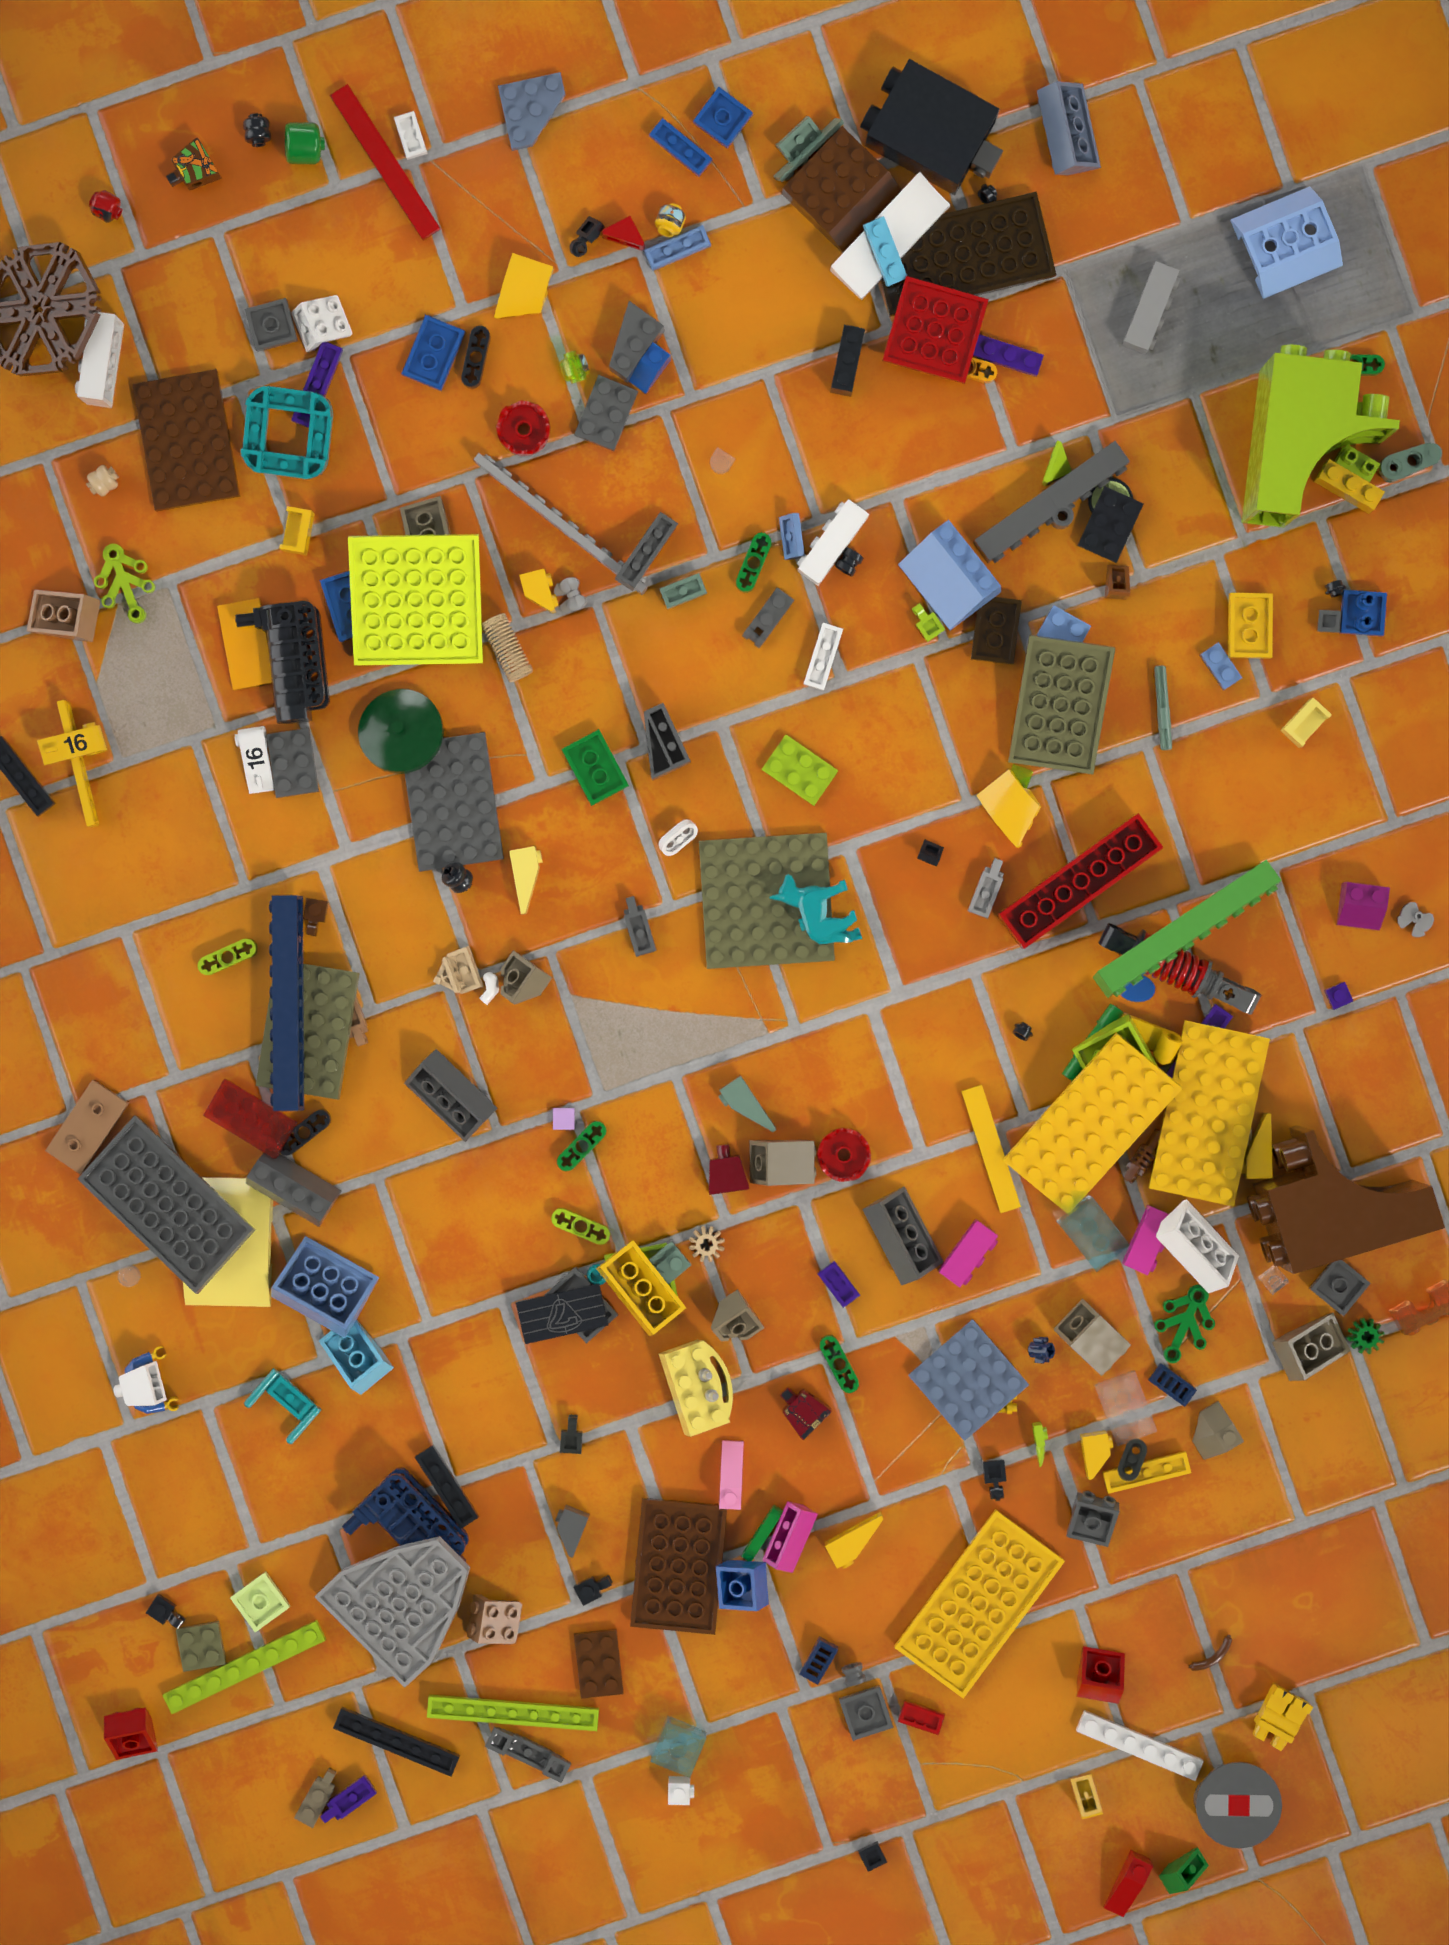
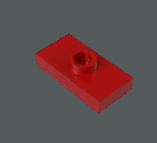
[898,1700,945,1735]

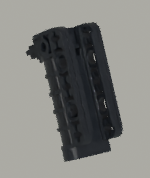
[235,601,330,724]

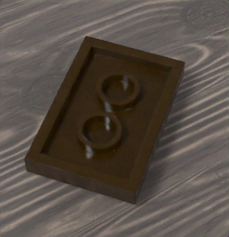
[971,597,1022,665]

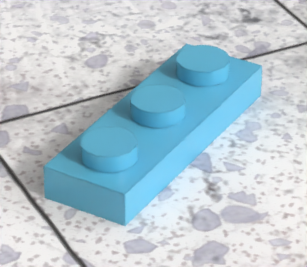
[863,216,907,286]

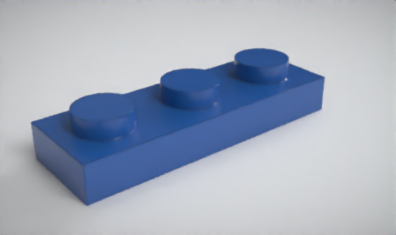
[649,118,712,177]

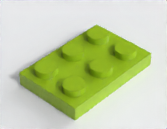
[761,735,838,806]

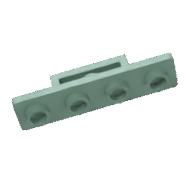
[773,116,844,182]

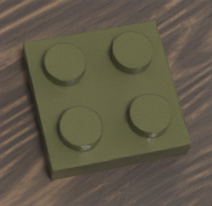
[176,1621,227,1672]

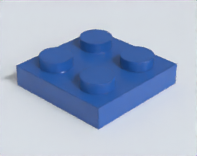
[693,87,753,149]

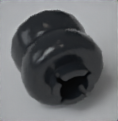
[243,113,271,147]
[442,862,473,893]

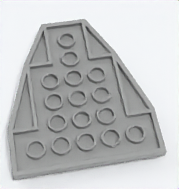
[315,1536,470,1688]

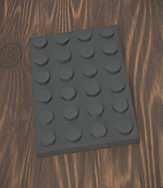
[405,732,504,872]

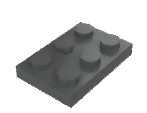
[574,375,638,452]
[266,728,319,798]
[545,1267,618,1344]

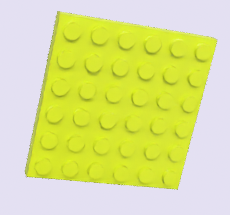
[348,534,483,665]

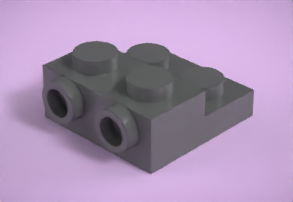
[1066,1491,1120,1547]

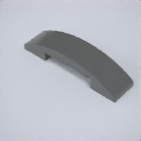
[485,1726,571,1783]

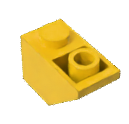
[519,569,559,614]

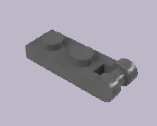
[742,588,794,649]

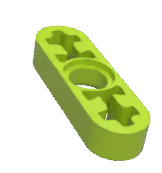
[198,939,257,975]
[551,1208,610,1245]

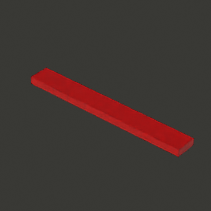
[330,84,441,241]

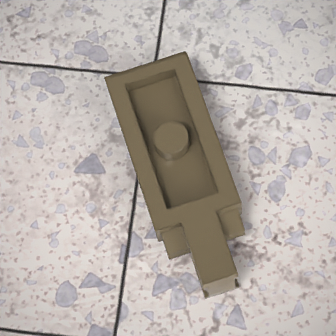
[294,1768,336,1828]

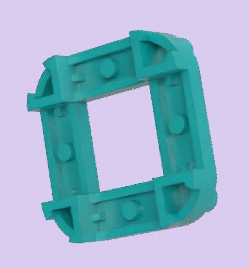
[241,386,333,479]

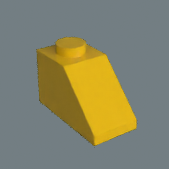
[1080,1430,1113,1480]

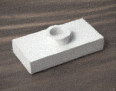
[394,111,428,160]

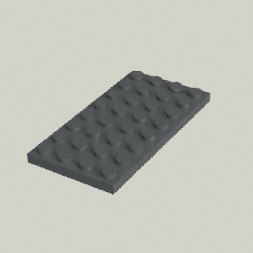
[78,1115,256,1294]

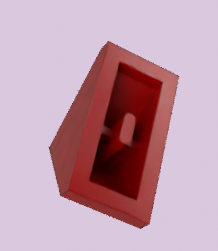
[602,216,645,252]

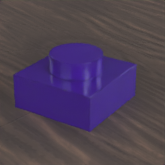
[1324,982,1353,1010]

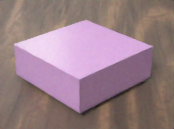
[553,1108,575,1130]

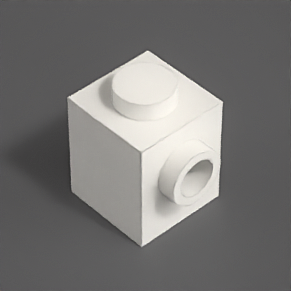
[668,1776,694,1805]

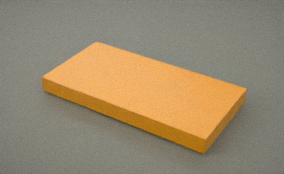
[217,598,272,691]

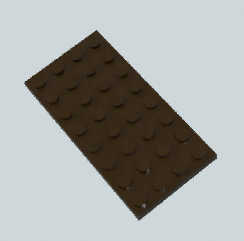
[881,191,1057,317]

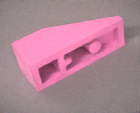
[719,1440,744,1510]

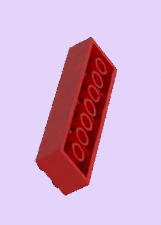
[997,813,1164,949]

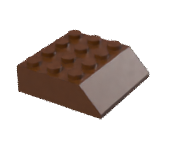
[782,126,902,253]

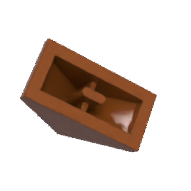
[1105,565,1130,600]

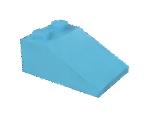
[319,1320,394,1395]

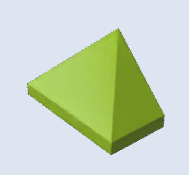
[1041,440,1072,486]

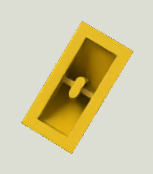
[1071,1774,1103,1819]

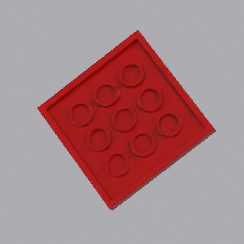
[882,276,989,384]

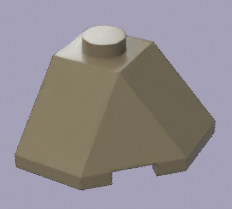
[501,950,552,1004]
[711,1289,765,1341]
[1192,1401,1244,1460]

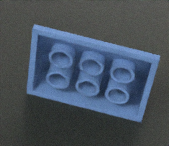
[898,520,1001,630]
[271,1236,379,1338]

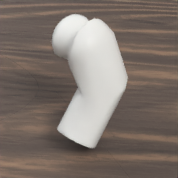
[479,972,499,1005]

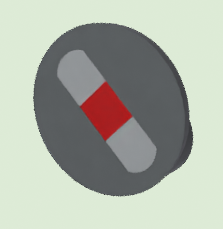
[1194,1762,1282,1848]

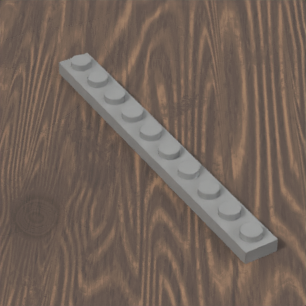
[473,453,647,595]

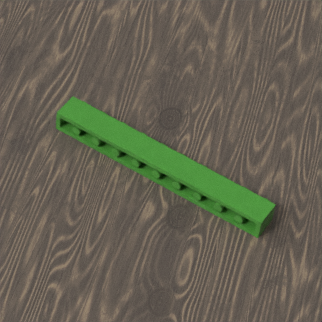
[1093,860,1282,998]

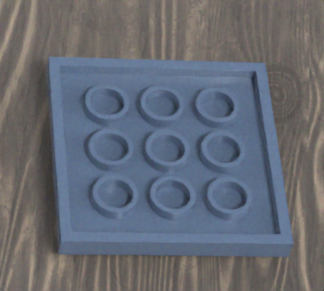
[908,1319,1029,1441]

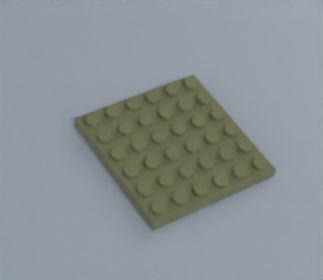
[699,833,835,969]

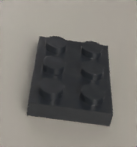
[1077,486,1144,563]

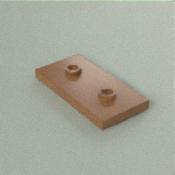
[45,1080,129,1175]

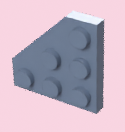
[498,72,566,151]

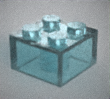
[650,1715,707,1778]

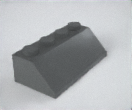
[404,1049,497,1142]
[246,1147,342,1227]
[862,1186,943,1285]

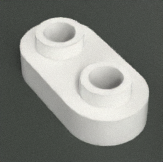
[658,819,698,856]

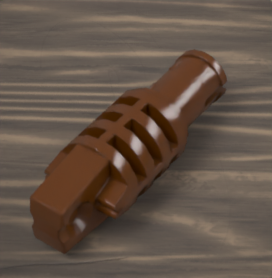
[1124,1129,1161,1184]

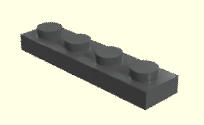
[615,512,678,591]

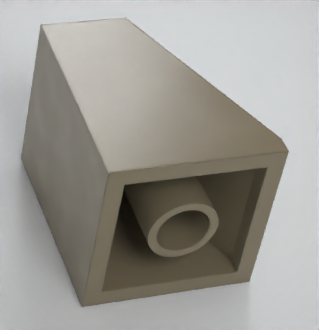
[749,1140,816,1186]
[1053,1298,1131,1376]

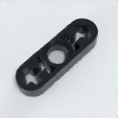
[461,326,491,389]
[277,1110,331,1156]

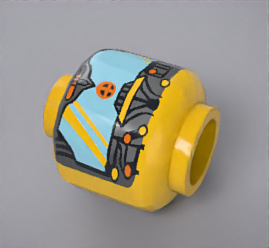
[655,203,686,238]

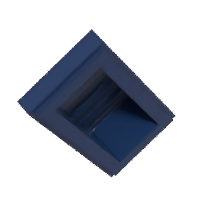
[1148,1363,1197,1407]
[799,1636,838,1685]

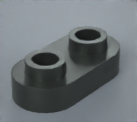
[1118,1439,1147,1481]

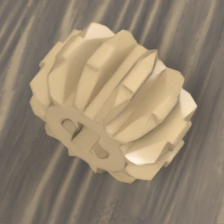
[689,1226,725,1262]

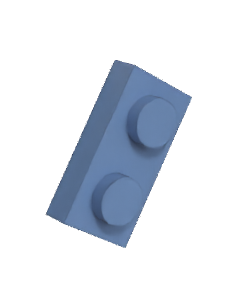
[779,513,805,560]
[1200,642,1242,690]

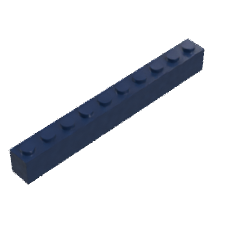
[269,895,304,1111]

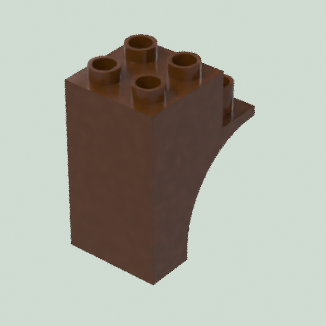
[1247,1126,1445,1274]

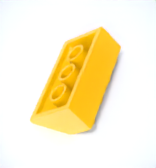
[596,1240,686,1336]

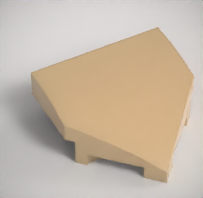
[433,946,483,994]

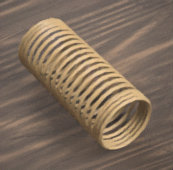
[482,613,533,682]

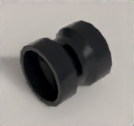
[835,547,864,577]

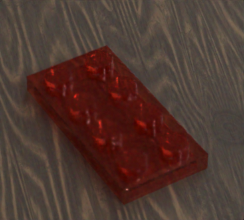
[203,1078,298,1159]

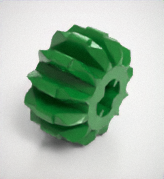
[1347,1317,1385,1354]

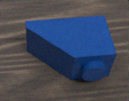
[629,342,671,394]

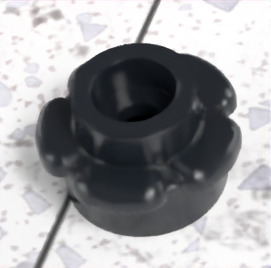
[978,184,997,204]
[1325,580,1346,598]
[1013,1022,1033,1041]

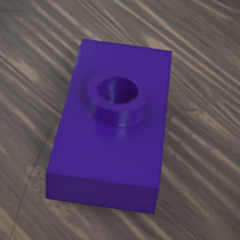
[817,1261,860,1308]

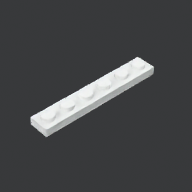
[1076,1710,1204,1781]

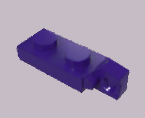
[320,1775,377,1823]

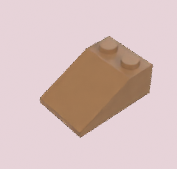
[27,590,101,642]

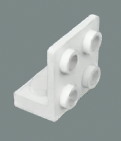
[291,295,352,352]

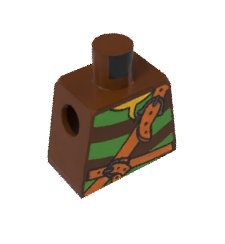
[166,137,221,190]

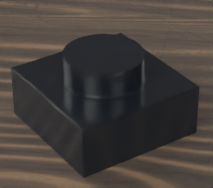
[917,839,944,867]
[858,1841,887,1872]

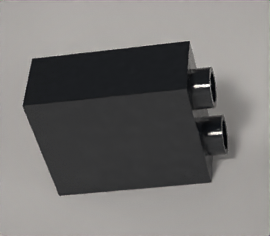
[860,59,1000,196]

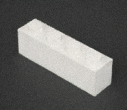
[797,499,869,586]

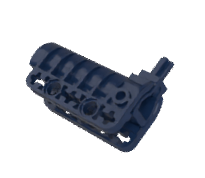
[342,1467,469,1562]

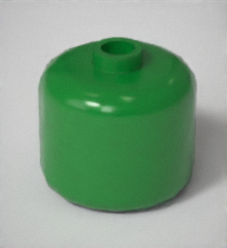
[285,122,325,165]

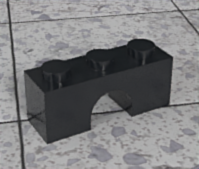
[830,324,865,397]

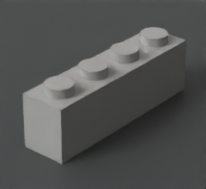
[1121,261,1181,355]

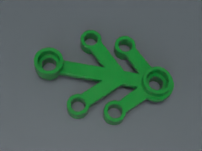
[1154,1285,1215,1363]

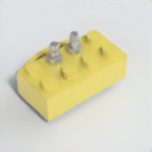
[658,1339,733,1437]

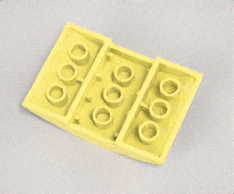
[183,1177,273,1307]

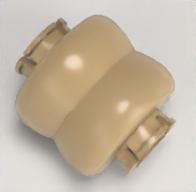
[86,465,119,496]

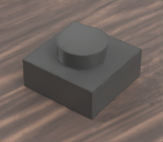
[1318,610,1342,633]

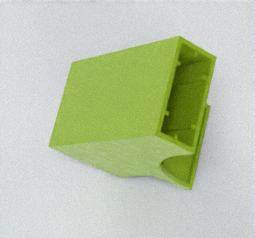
[1242,345,1400,528]

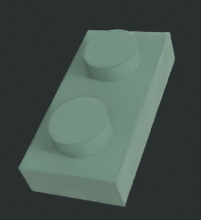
[660,573,707,610]

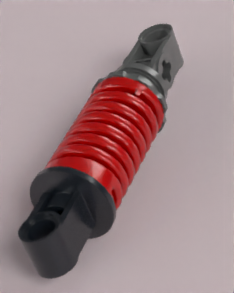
[1098,923,1262,1015]

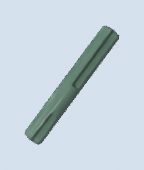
[1154,665,1172,750]

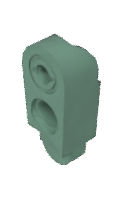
[1379,442,1442,483]

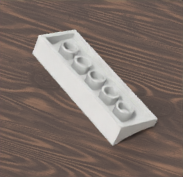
[830,172,950,300]

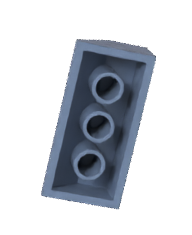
[1037,81,1101,175]

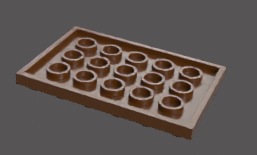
[132,369,240,512]
[630,1498,727,1635]

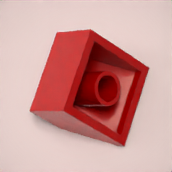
[1076,1646,1125,1704]
[104,1707,158,1760]

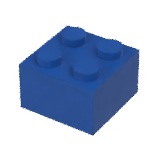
[716,1560,769,1611]

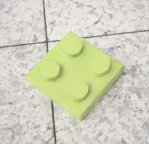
[230,1571,291,1632]

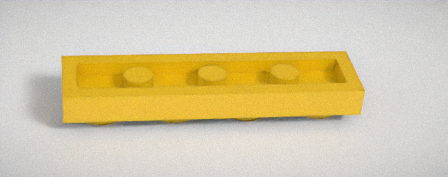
[1102,1451,1191,1494]

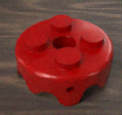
[496,400,551,456]
[817,1128,871,1182]

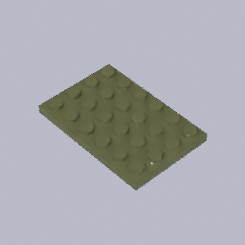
[1008,634,1115,774]
[256,964,360,1100]

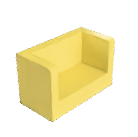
[1280,698,1332,748]

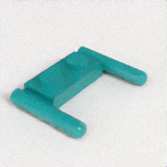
[244,1368,322,1444]

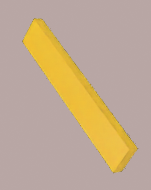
[57,700,99,827]
[961,1085,1021,1213]

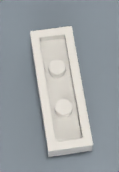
[803,623,843,691]

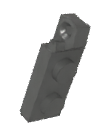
[624,896,657,957]

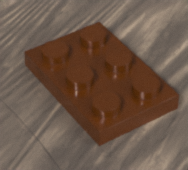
[574,1629,624,1699]

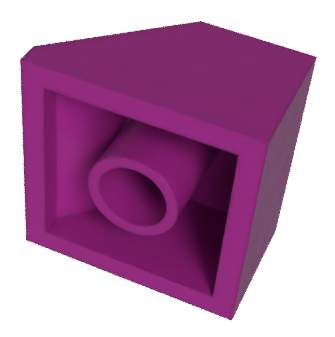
[1336,882,1390,930]

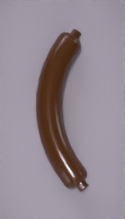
[1188,1634,1232,1671]

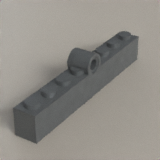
[973,441,1130,563]

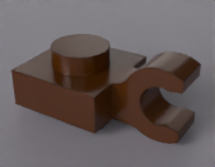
[303,898,329,936]

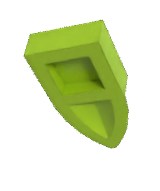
[1032,1422,1048,1467]

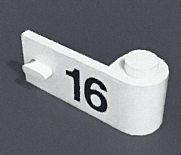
[235,726,275,794]

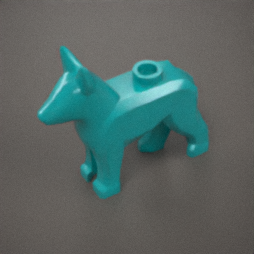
[769,874,862,944]

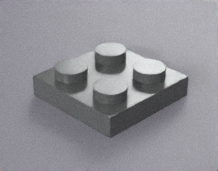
[245,298,298,352]
[1309,1260,1371,1316]
[839,1685,893,1741]

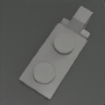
[967,858,1004,919]

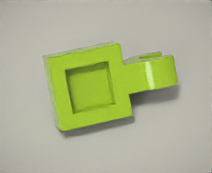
[912,603,946,642]

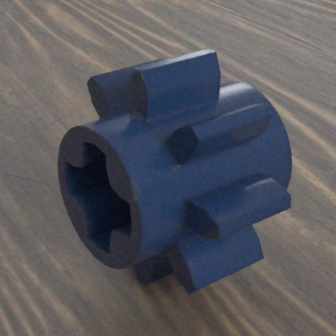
[1028,1337,1055,1364]

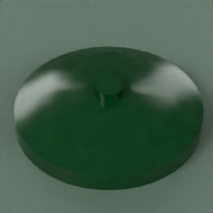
[358,689,444,774]

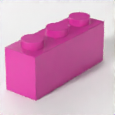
[1122,1205,1169,1275]
[938,1219,998,1287]
[762,1501,818,1573]

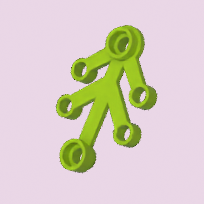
[94,544,156,624]

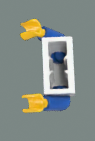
[114,1346,179,1414]

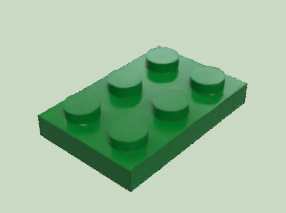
[562,729,629,806]

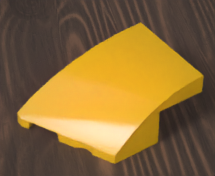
[494,253,554,319]
[976,770,1041,848]

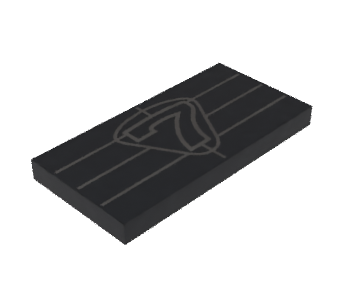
[516,1283,609,1344]

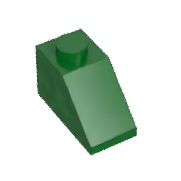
[1159,1848,1209,1894]

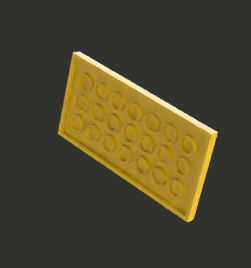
[1149,1020,1270,1207]
[1003,1032,1182,1214]
[894,1509,1065,1699]

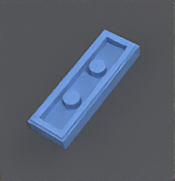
[644,225,711,271]

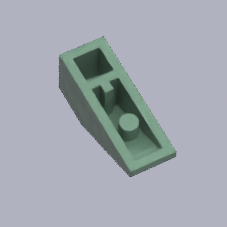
[719,1076,776,1132]

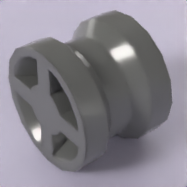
[841,1662,866,1686]

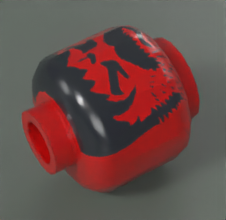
[89,190,123,223]

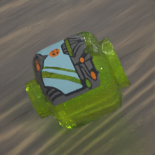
[559,350,590,384]

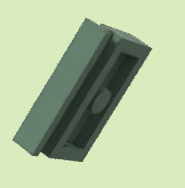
[649,1241,691,1284]

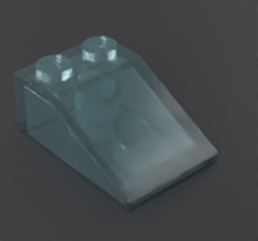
[1056,1195,1130,1272]

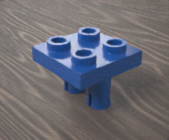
[1340,590,1387,636]

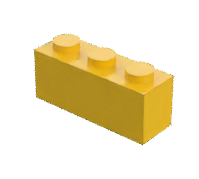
[1314,459,1385,514]

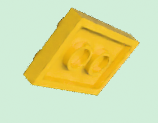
[1228,593,1273,659]

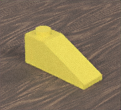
[509,846,543,914]

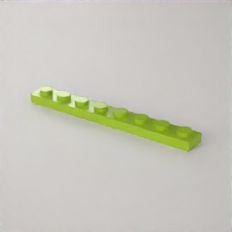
[162,1620,326,1714]
[427,1694,599,1731]

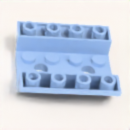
[1230,186,1343,299]

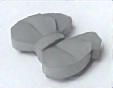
[554,577,587,613]
[1397,902,1434,937]

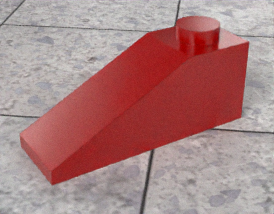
[1104,1850,1153,1917]

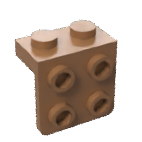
[466,1594,522,1644]

